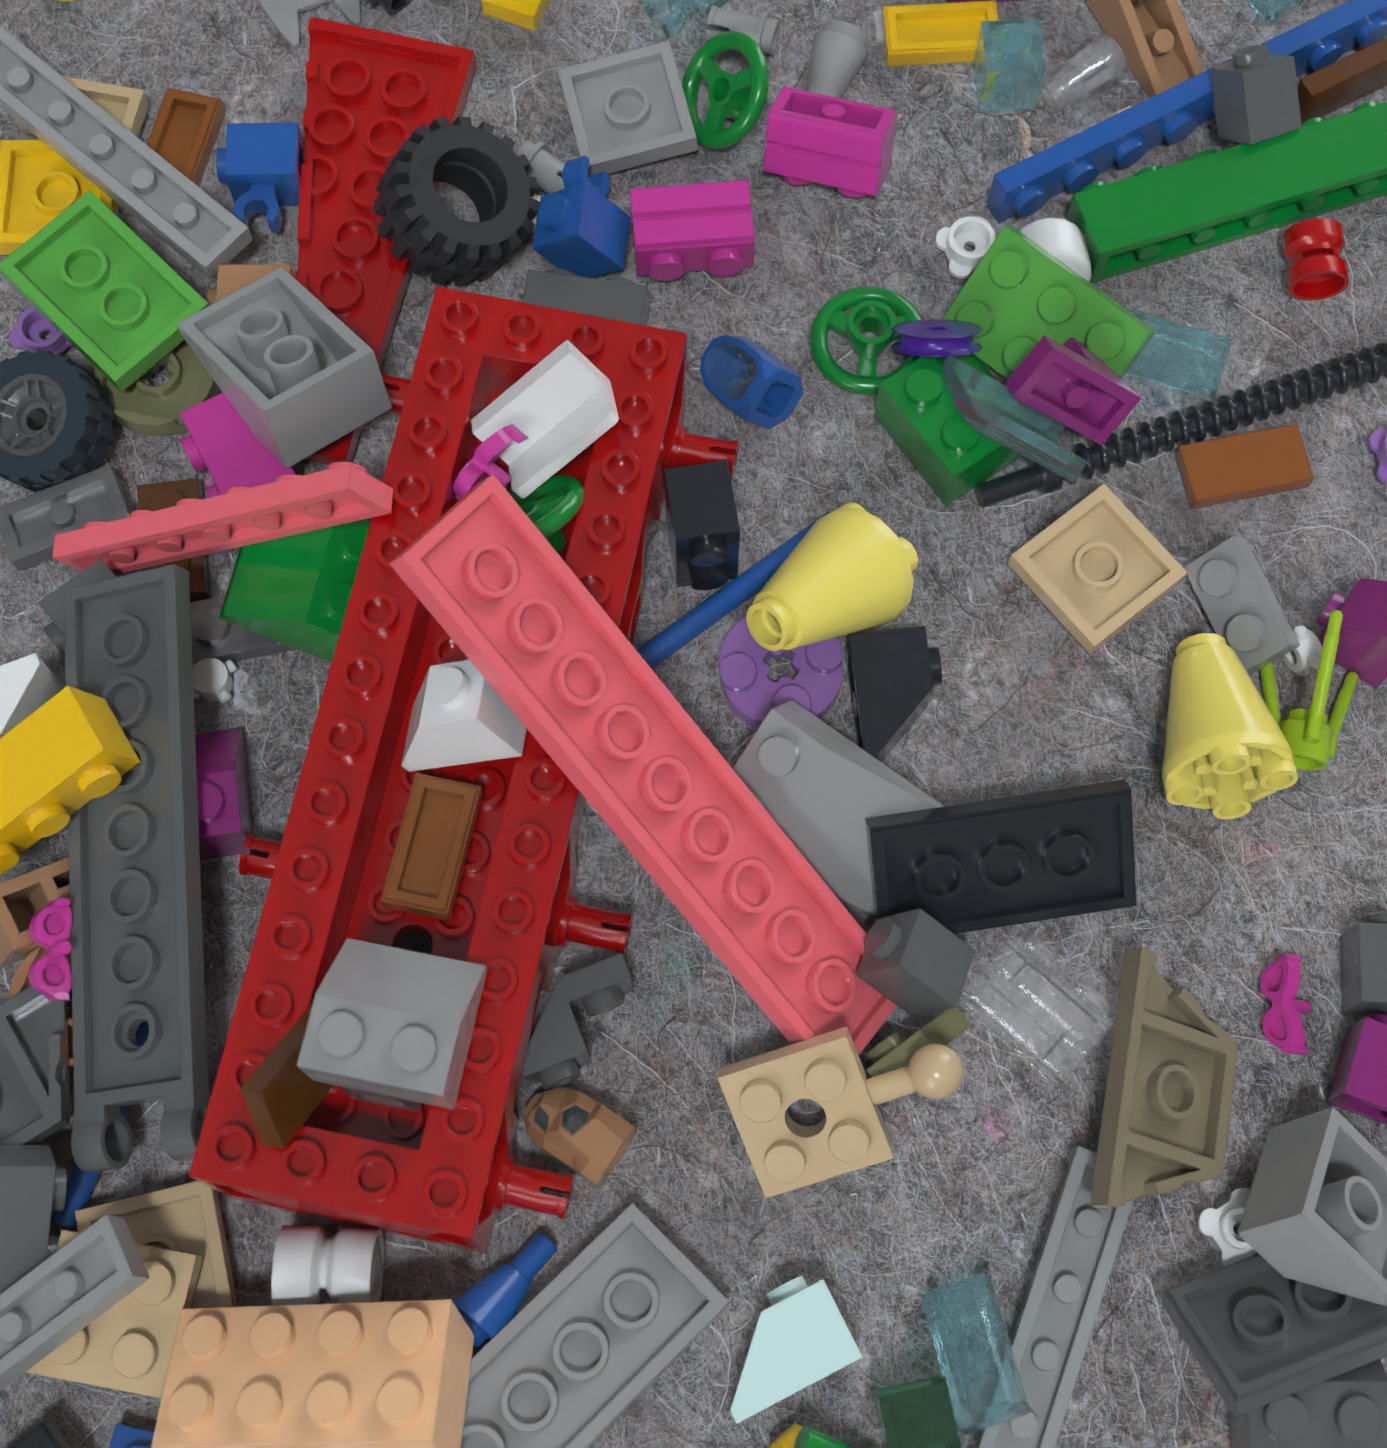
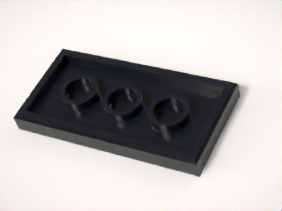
[865,779,1137,934]

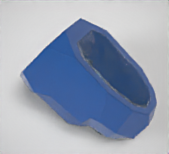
[700,335,803,429]

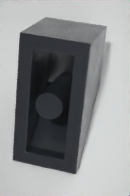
[845,626,942,762]

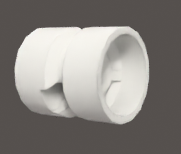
[271,1225,384,1306]

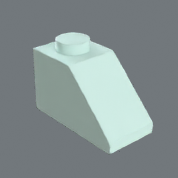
[729,1275,862,1424]

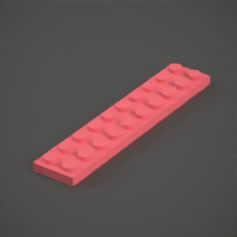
[390,474,897,1055]

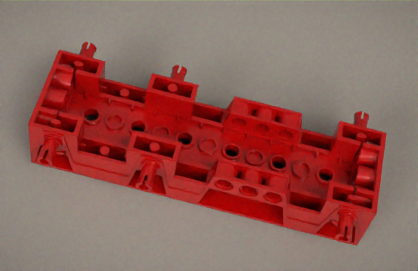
[188,286,739,1255]

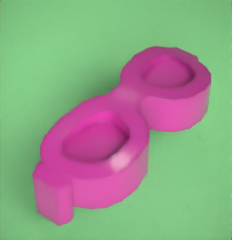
[453,424,528,501]
[28,898,72,1002]
[1260,954,1312,1055]

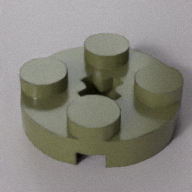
[95,340,220,436]

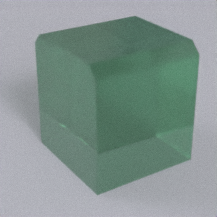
[871,1375,961,1448]

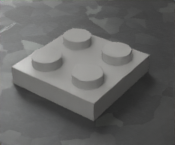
[557,41,698,176]

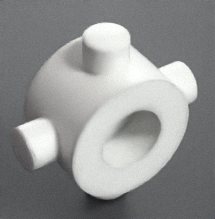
[1282,626,1322,676]
[193,658,237,704]

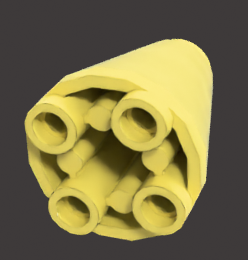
[746,502,918,651]
[1162,633,1299,820]

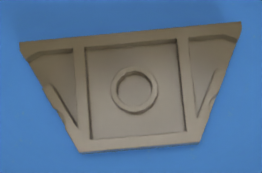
[1090,947,1238,1208]

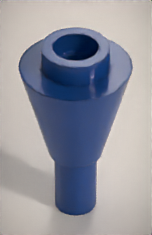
[452,1232,557,1352]

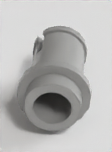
[705,5,780,55]
[516,140,565,194]

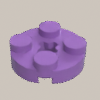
[719,617,843,729]

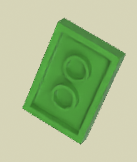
[0,190,209,393]
[942,225,1156,380]

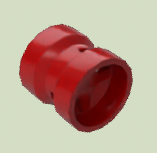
[1282,218,1350,300]

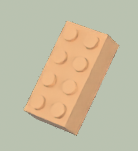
[151,1299,474,1448]

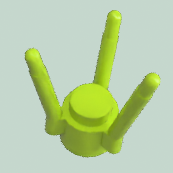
[1260,610,1359,771]

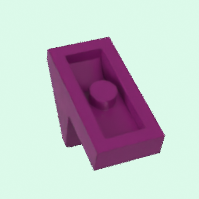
[1005,335,1142,445]

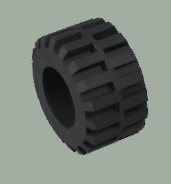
[374,116,540,286]

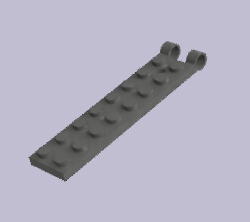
[63,564,209,1173]

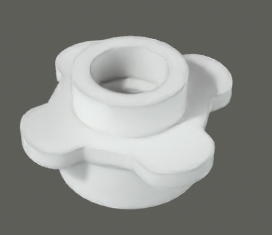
[935,216,996,279]
[1198,1188,1257,1267]

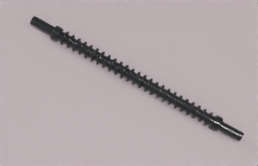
[975,342,1387,508]

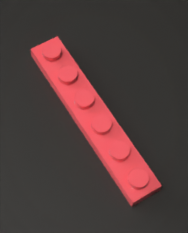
[52,462,393,575]

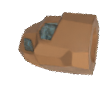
[522,1087,637,1189]

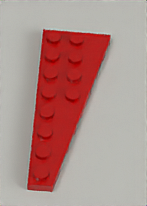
[295,17,476,465]

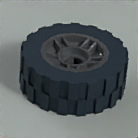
[0,349,115,492]

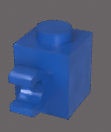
[216,122,304,233]
[532,155,631,278]

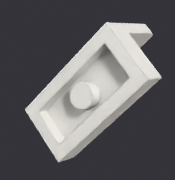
[471,340,619,499]

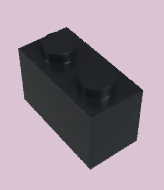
[664,460,740,590]

